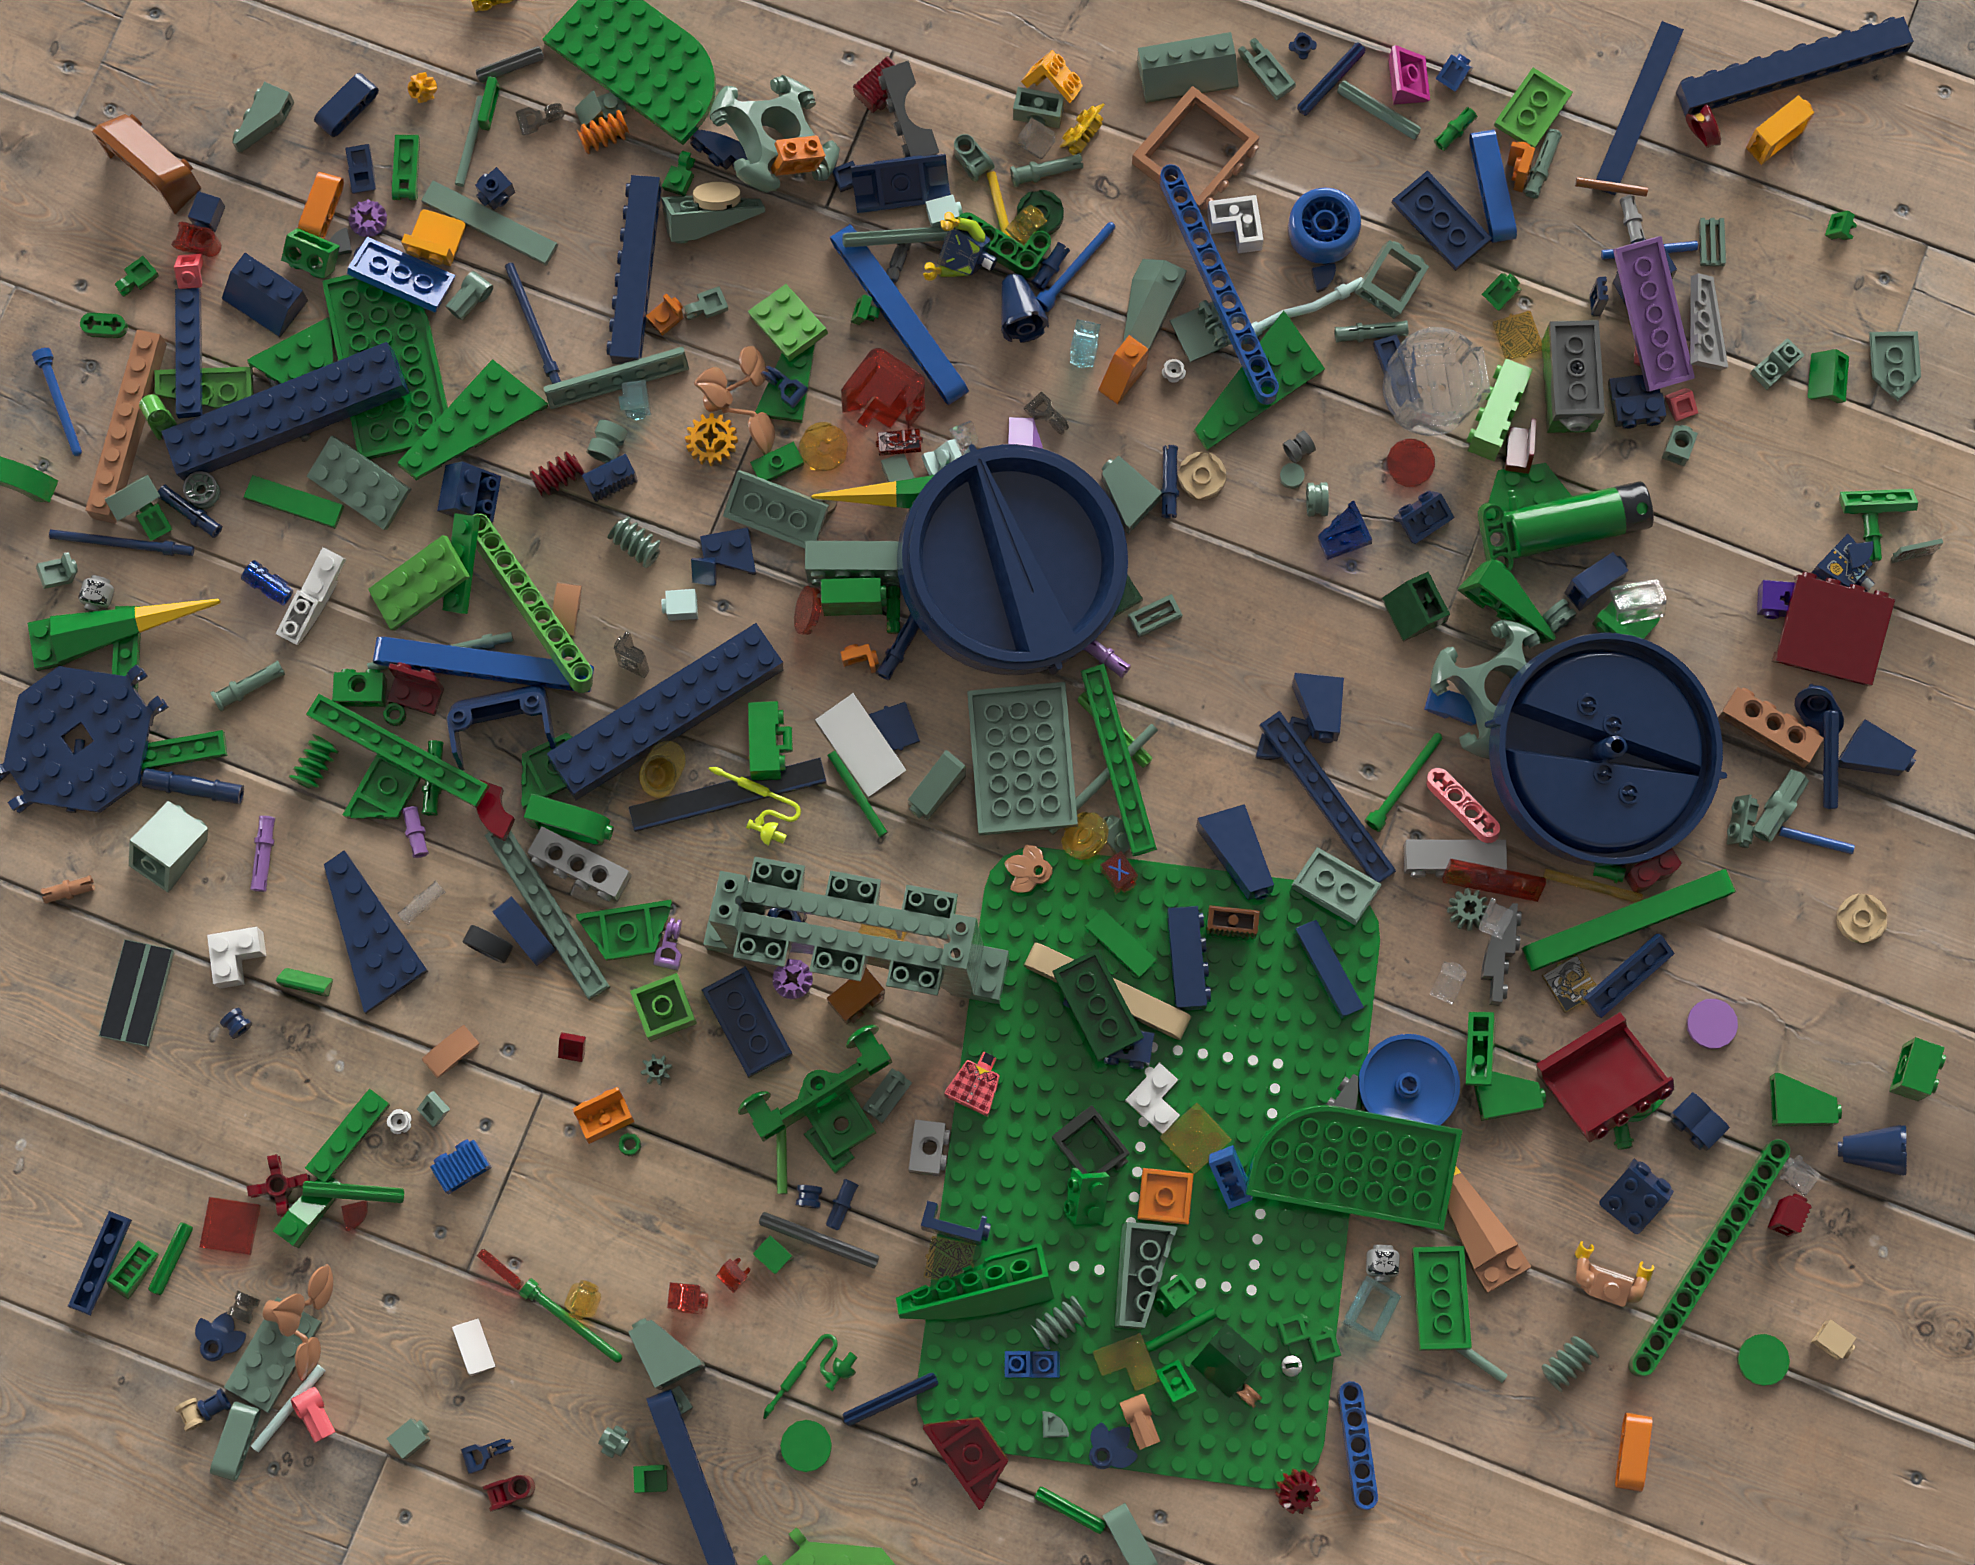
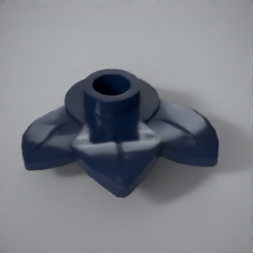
[195,1312,246,1361]
[1089,1422,1138,1469]

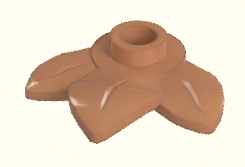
[1005,845,1053,893]

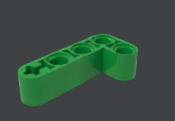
[959,212,1051,278]

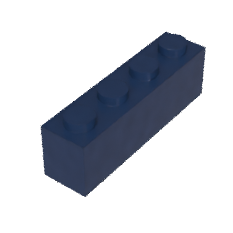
[1167,906,1211,1011]

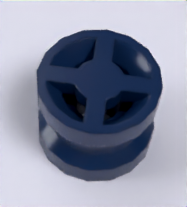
[220,1007,252,1039]
[795,1185,823,1209]

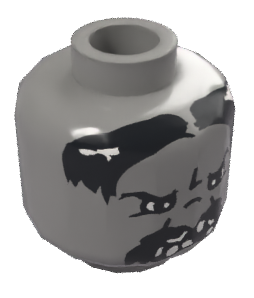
[78,575,114,612]
[1366,1245,1400,1282]

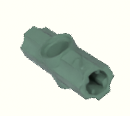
[1752,769,1809,843]

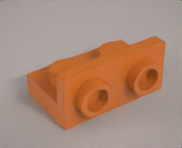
[770,135,826,176]
[1507,142,1535,192]

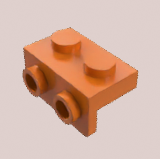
[572,1087,635,1144]

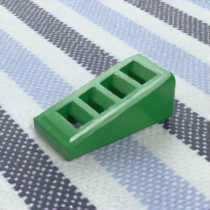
[106,1241,159,1300]

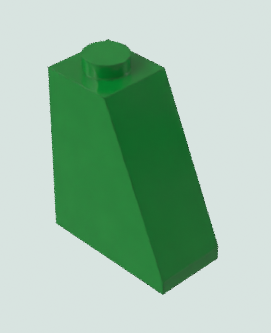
[1474,1071,1546,1121]
[1770,1073,1842,1127]

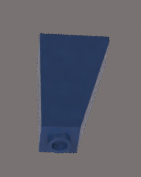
[1196,804,1274,900]

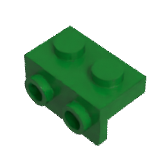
[1064,1168,1110,1225]

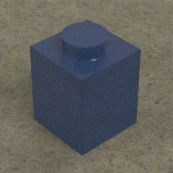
[188,191,225,232]

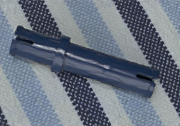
[1160,445,1179,519]
[158,484,223,538]
[876,613,919,681]

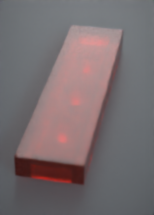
[1442,858,1546,902]

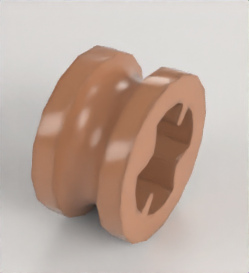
[1237,1383,1262,1408]

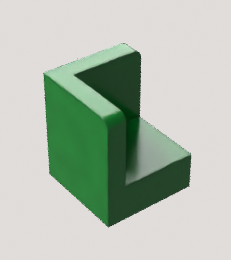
[753,1235,794,1274]
[633,1465,668,1493]

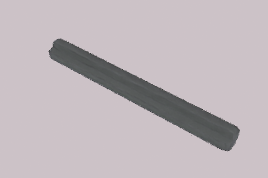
[759,1212,879,1268]

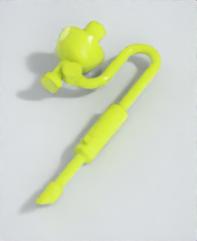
[709,767,801,846]

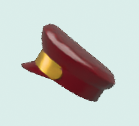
[1685,105,1722,148]

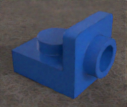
[1436,53,1473,92]

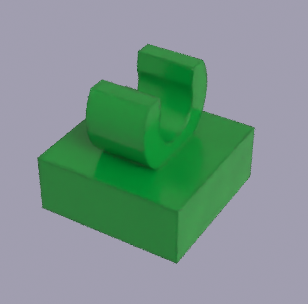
[1825,211,1857,240]
[851,294,880,325]

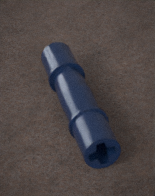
[142,768,244,805]

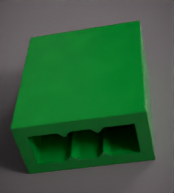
[821,578,887,616]

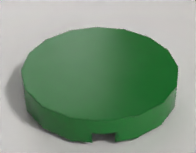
[1737,1334,1790,1386]
[780,1420,832,1472]

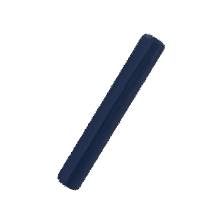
[1297,42,1366,116]
[1823,711,1839,809]
[842,1372,939,1426]

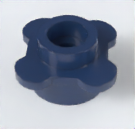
[1288,32,1317,60]

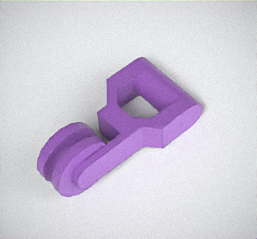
[653,918,682,971]

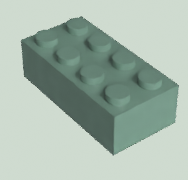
[805,541,900,586]

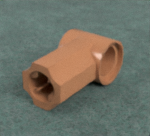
[1119,1393,1160,1450]

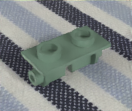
[1726,794,1759,848]
[862,1068,912,1123]

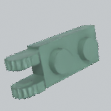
[1238,38,1296,101]

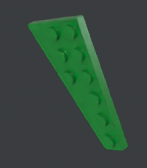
[1193,310,1325,450]

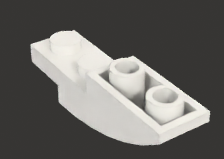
[276,547,346,645]

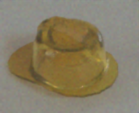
[639,741,686,798]

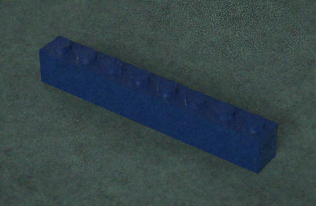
[606,175,662,364]

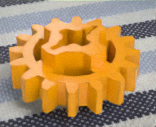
[685,413,738,466]

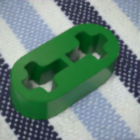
[80,313,128,338]

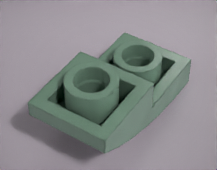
[1750,338,1804,390]
[105,474,160,521]

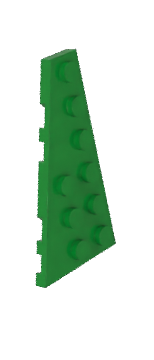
[397,359,548,481]

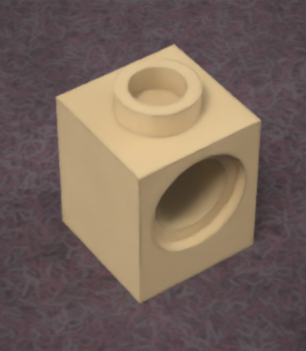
[1811,1319,1856,1360]

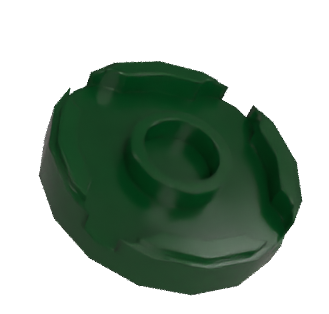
[1017,190,1064,235]

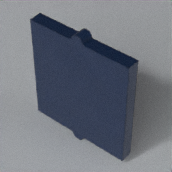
[868,702,920,751]

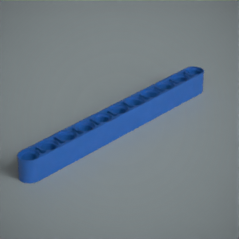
[1160,164,1279,405]

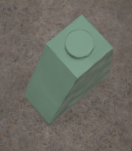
[1101,455,1162,534]
[908,750,966,820]

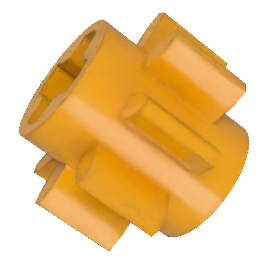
[408,72,437,103]

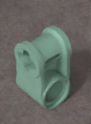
[954,134,995,182]

